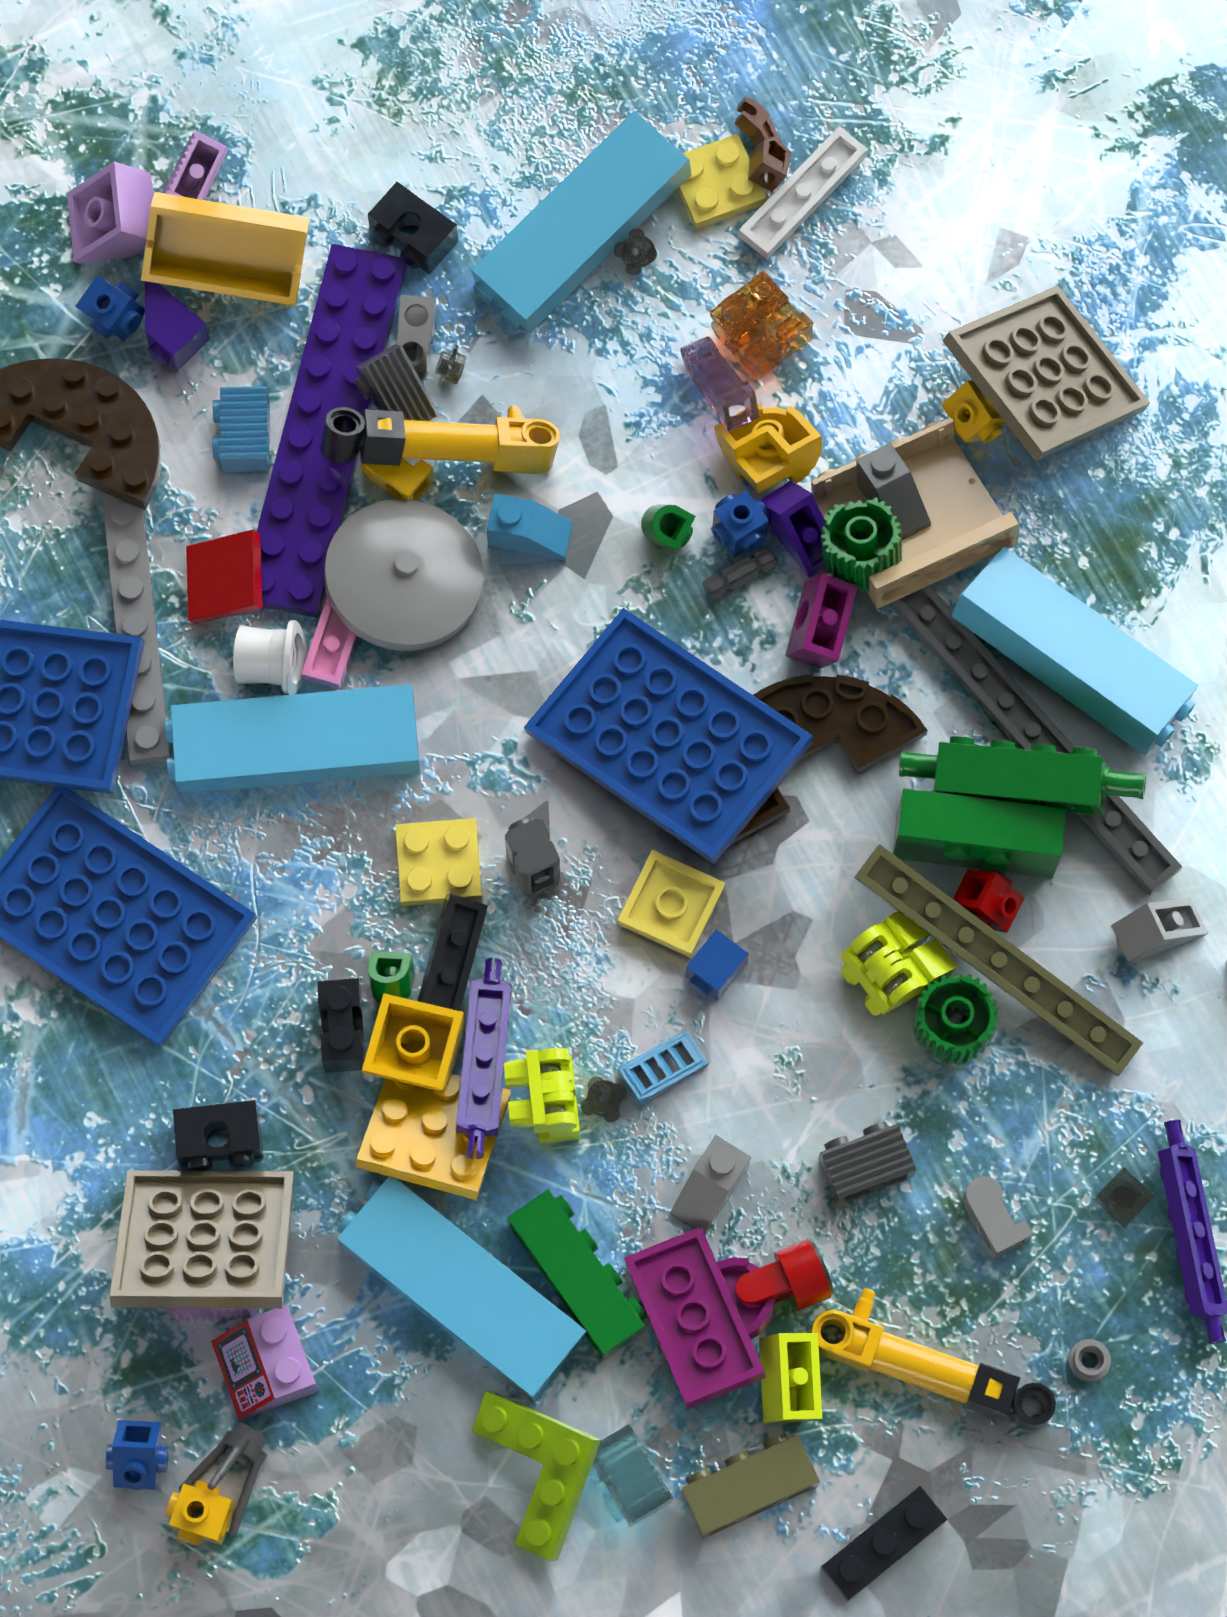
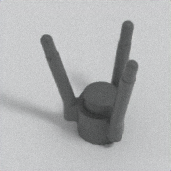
[179,1422,268,1536]

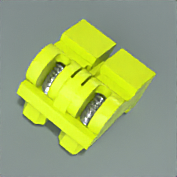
[840,911,957,1016]
[504,1048,580,1144]

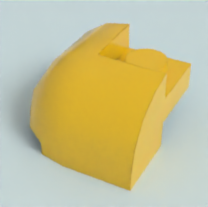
[714,403,822,494]

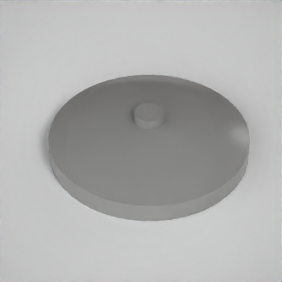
[324,499,483,651]

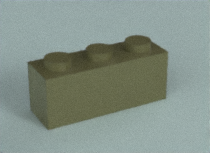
[681,1433,820,1539]

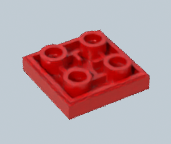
[186,530,263,624]

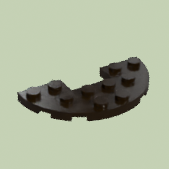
[0,358,161,510]
[731,674,928,845]

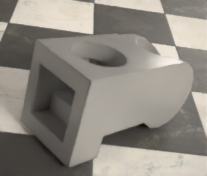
[396,295,438,372]
[963,1176,1034,1260]

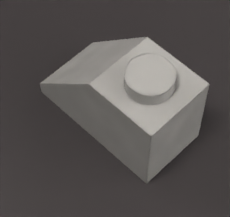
[1111,897,1208,962]
[670,1135,751,1235]

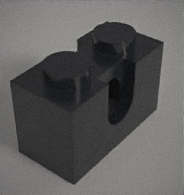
[368,181,458,275]
[317,978,365,1073]
[173,1100,264,1171]

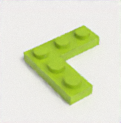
[471,1391,601,1561]

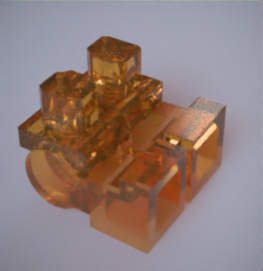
[710,271,813,383]

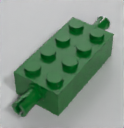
[899,736,1146,816]

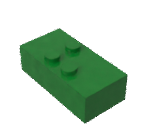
[892,788,1067,879]

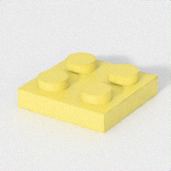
[677,133,767,230]
[395,818,482,906]
[617,850,726,958]

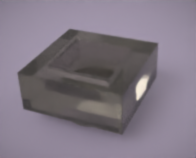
[1094,1167,1155,1228]

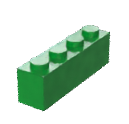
[507,1189,647,1361]

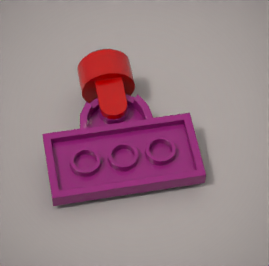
[624,1227,834,1410]

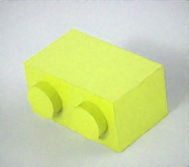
[759,1333,822,1423]

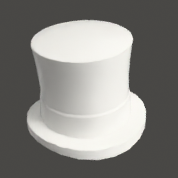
[233,620,308,695]

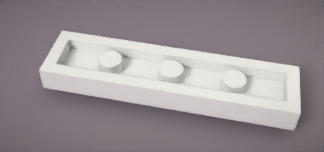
[738,126,868,260]

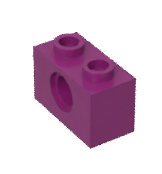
[785,573,858,668]

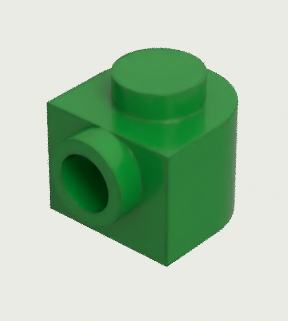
[641,504,696,551]
[368,951,415,1003]

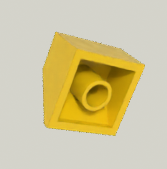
[362,993,465,1092]

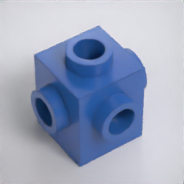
[75,275,145,342]
[711,490,770,558]
[105,1420,169,1490]

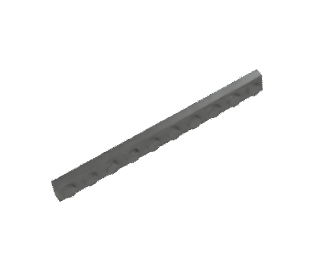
[889,585,1182,895]

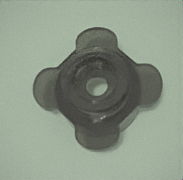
[614,229,657,275]
[435,344,467,387]
[581,1076,627,1123]

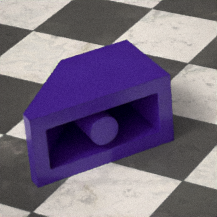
[145,281,210,371]
[761,480,825,578]

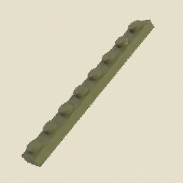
[854,844,1143,1076]

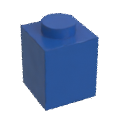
[685,929,749,1001]

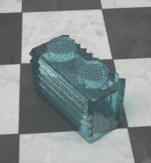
[588,1424,673,1528]

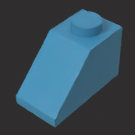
[487,494,573,561]

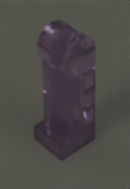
[680,336,760,432]

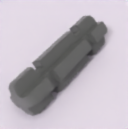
[702,548,777,601]

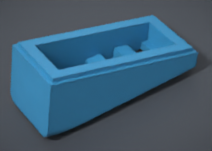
[617,1030,709,1108]

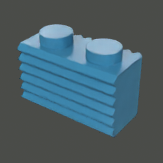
[212,386,270,473]

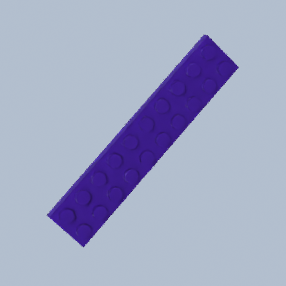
[257,244,407,618]

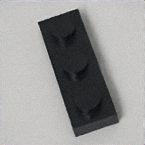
[417,893,488,1011]
[821,1486,948,1602]

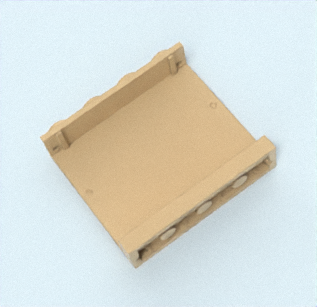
[811,417,1019,609]

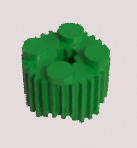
[821,497,902,592]
[913,974,999,1065]

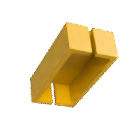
[141,192,310,306]

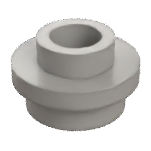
[1068,1339,1111,1382]

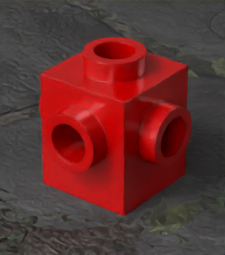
[953,869,1025,933]

